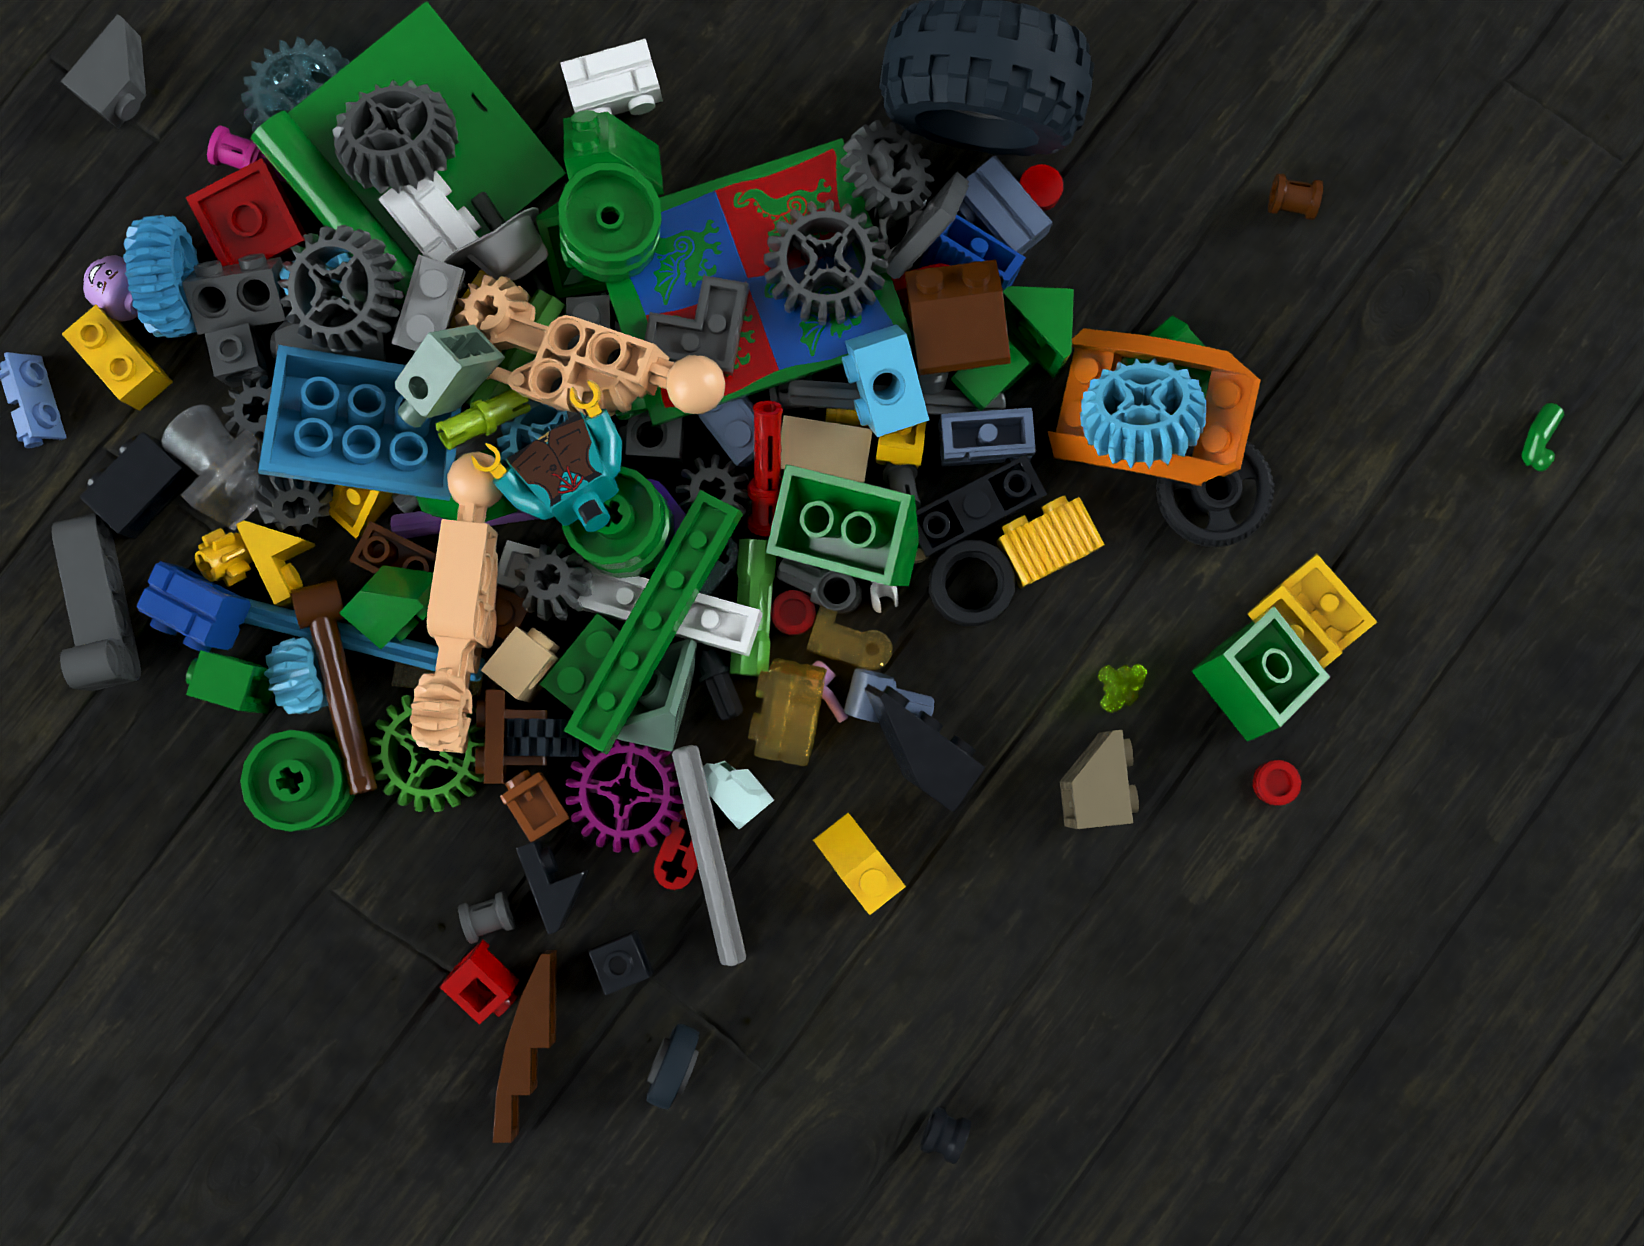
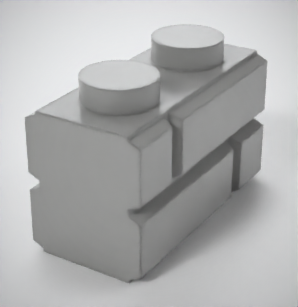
[392,254,466,351]

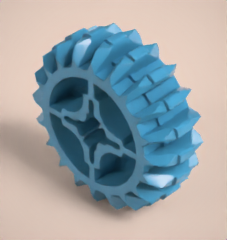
[123,215,200,338]

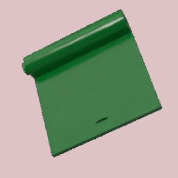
[251,1,566,310]

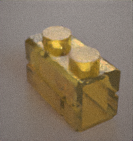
[749,658,827,766]

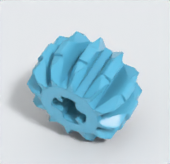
[264,637,328,715]

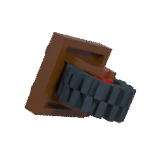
[475,690,579,784]

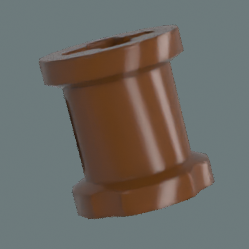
[1268,173,1323,220]

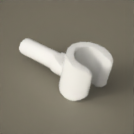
[870,581,898,613]

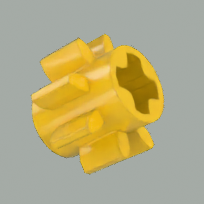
[195,528,253,587]

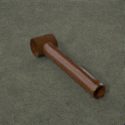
[290,580,378,796]

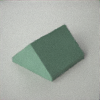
[617,638,697,752]

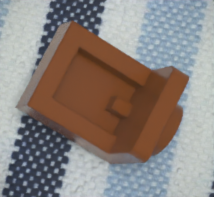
[500,769,570,842]

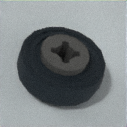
[646,1024,699,1110]

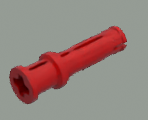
[748,401,783,536]

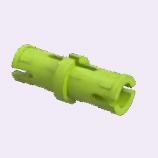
[436,389,531,450]

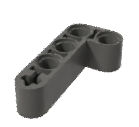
[51,513,141,691]

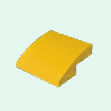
[1247,553,1377,669]

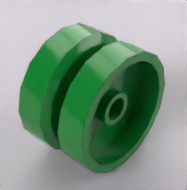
[558,163,662,282]
[562,466,674,578]
[240,730,355,832]

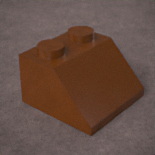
[905,259,1011,376]

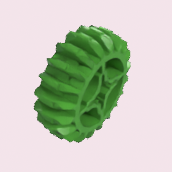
[369,695,485,812]

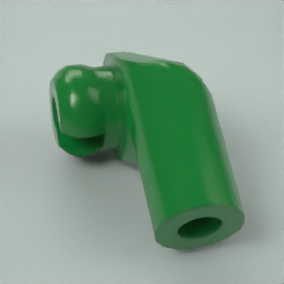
[1521,403,1564,472]

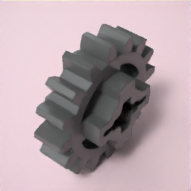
[840,120,934,221]

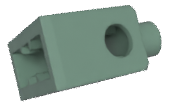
[395,325,505,428]

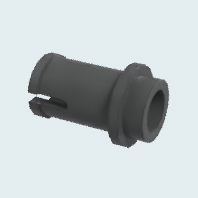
[882,461,921,511]

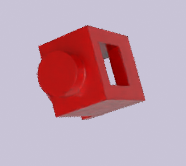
[440,940,520,1025]

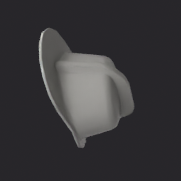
[444,207,548,281]

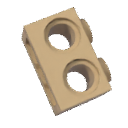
[481,627,561,703]

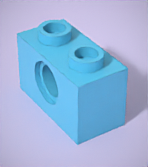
[842,324,929,437]

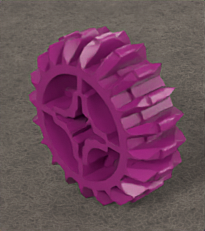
[566,739,683,853]

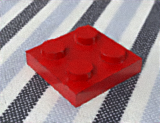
[186,158,307,266]

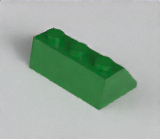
[766,464,919,586]

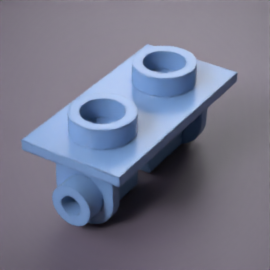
[0,352,67,448]

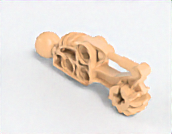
[454,275,725,417]
[409,451,503,754]

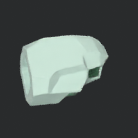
[703,761,774,829]

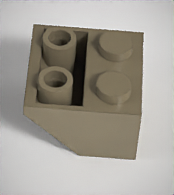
[1060,730,1139,829]

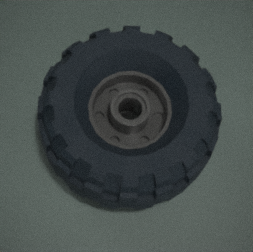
[879,0,1094,156]

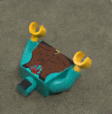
[471,380,623,532]

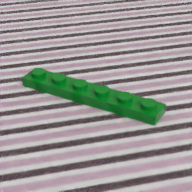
[564,490,743,755]

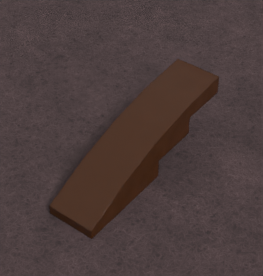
[492,950,557,1143]

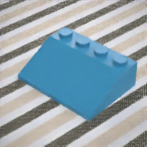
[258,345,461,501]

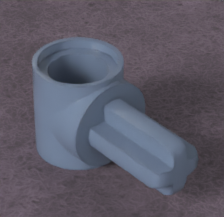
[843,668,934,723]

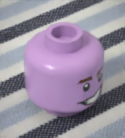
[83,255,138,322]

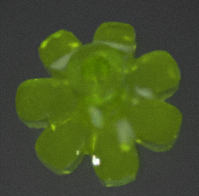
[1097,663,1147,713]

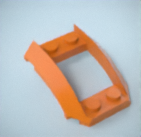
[1047,328,1261,486]

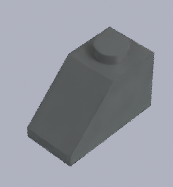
[61,14,146,129]

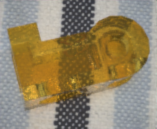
[806,606,893,671]

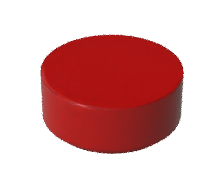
[1019,164,1063,211]
[771,590,816,636]
[1253,760,1301,805]

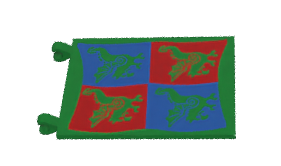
[561,138,913,427]

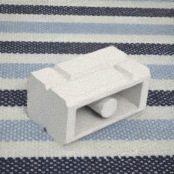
[561,39,663,115]
[378,170,481,262]

